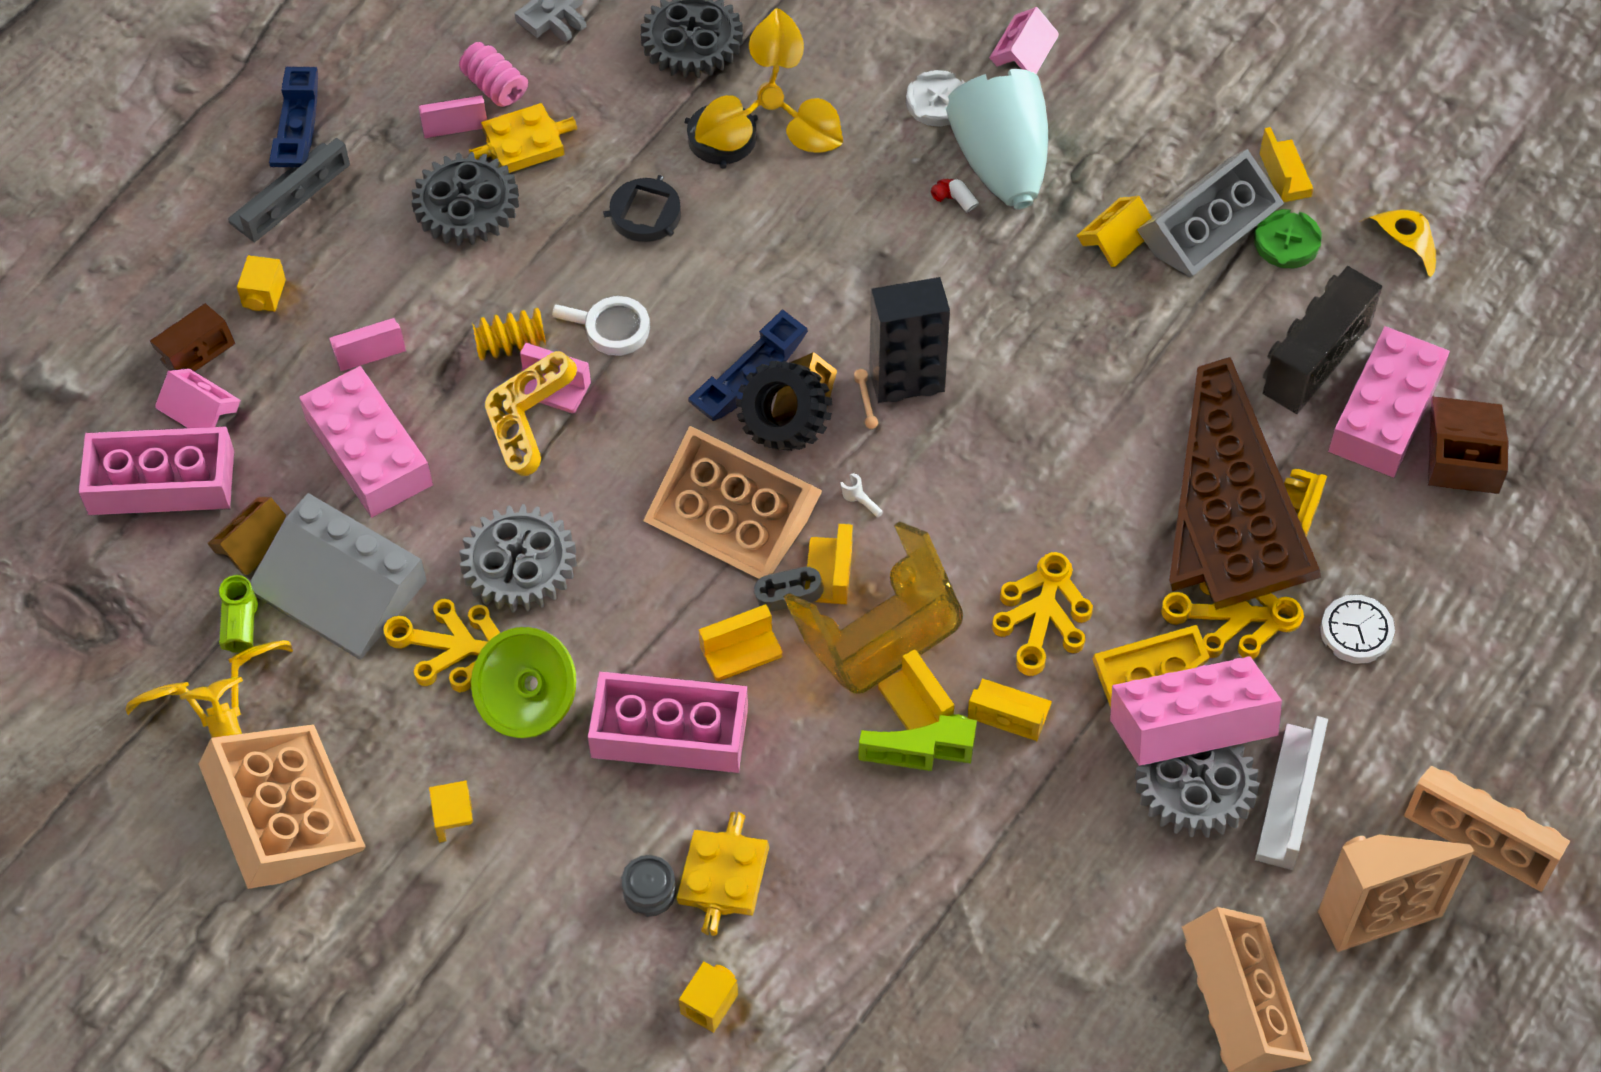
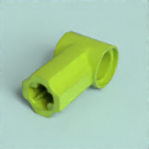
[219,575,258,653]

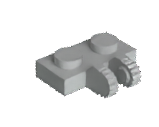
[515,0,587,42]

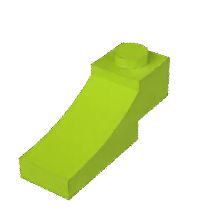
[858,714,977,771]

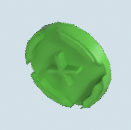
[1254,209,1322,269]

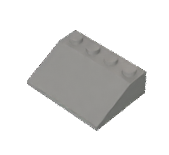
[250,493,427,660]

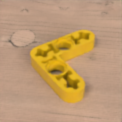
[485,351,577,476]

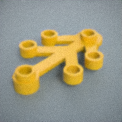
[992,552,1093,676]
[1161,582,1304,659]
[383,599,500,692]

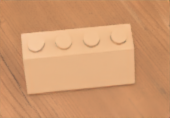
[1404,766,1570,892]
[1182,907,1312,1072]

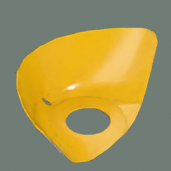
[1359,209,1436,277]

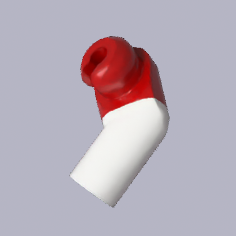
[931,178,979,213]

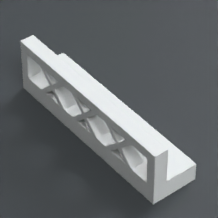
[1255,716,1328,870]

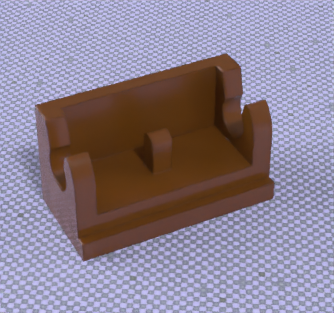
[150,303,236,372]

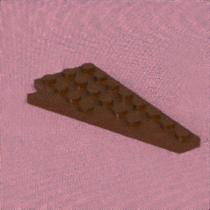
[1169,357,1321,610]

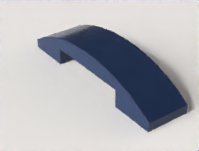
[269,67,318,167]
[688,309,808,421]

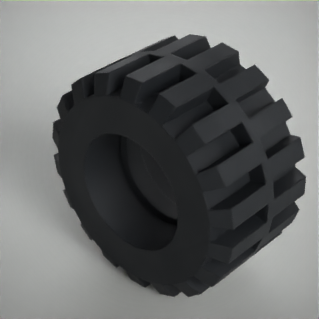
[736,361,832,451]

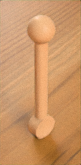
[854,369,878,429]

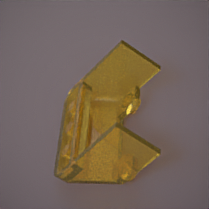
[783,521,963,694]

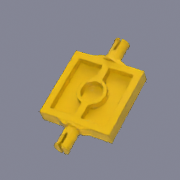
[469,103,577,173]
[677,812,769,936]

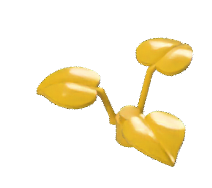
[695,8,843,153]
[126,641,293,738]

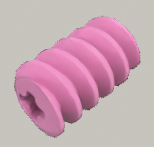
[459,42,528,107]

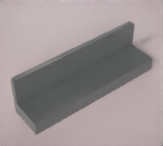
[228,138,350,243]

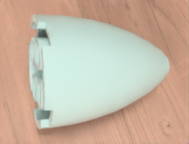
[945,69,1048,209]

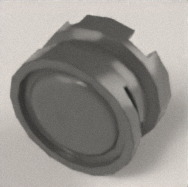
[621,855,676,917]

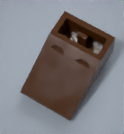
[1428,396,1509,494]

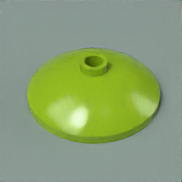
[471,627,576,738]

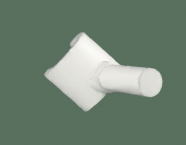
[840,473,883,518]

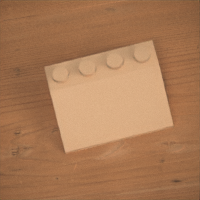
[643,426,822,579]
[199,724,366,889]
[1318,834,1474,952]

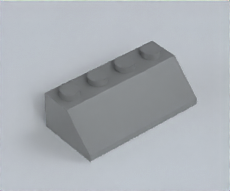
[1137,149,1284,277]

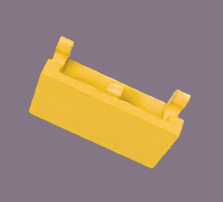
[1284,469,1327,537]

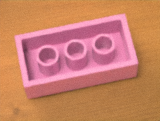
[1328,326,1450,478]
[299,366,433,518]
[79,427,234,515]
[1110,657,1282,766]
[588,672,748,773]

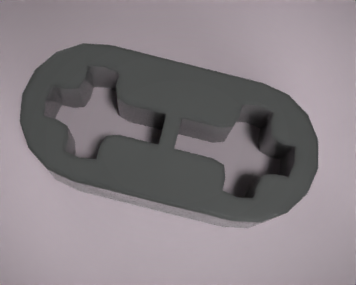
[754,567,824,611]

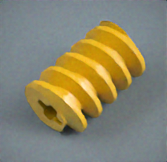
[472,308,546,361]

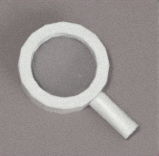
[552,296,650,356]

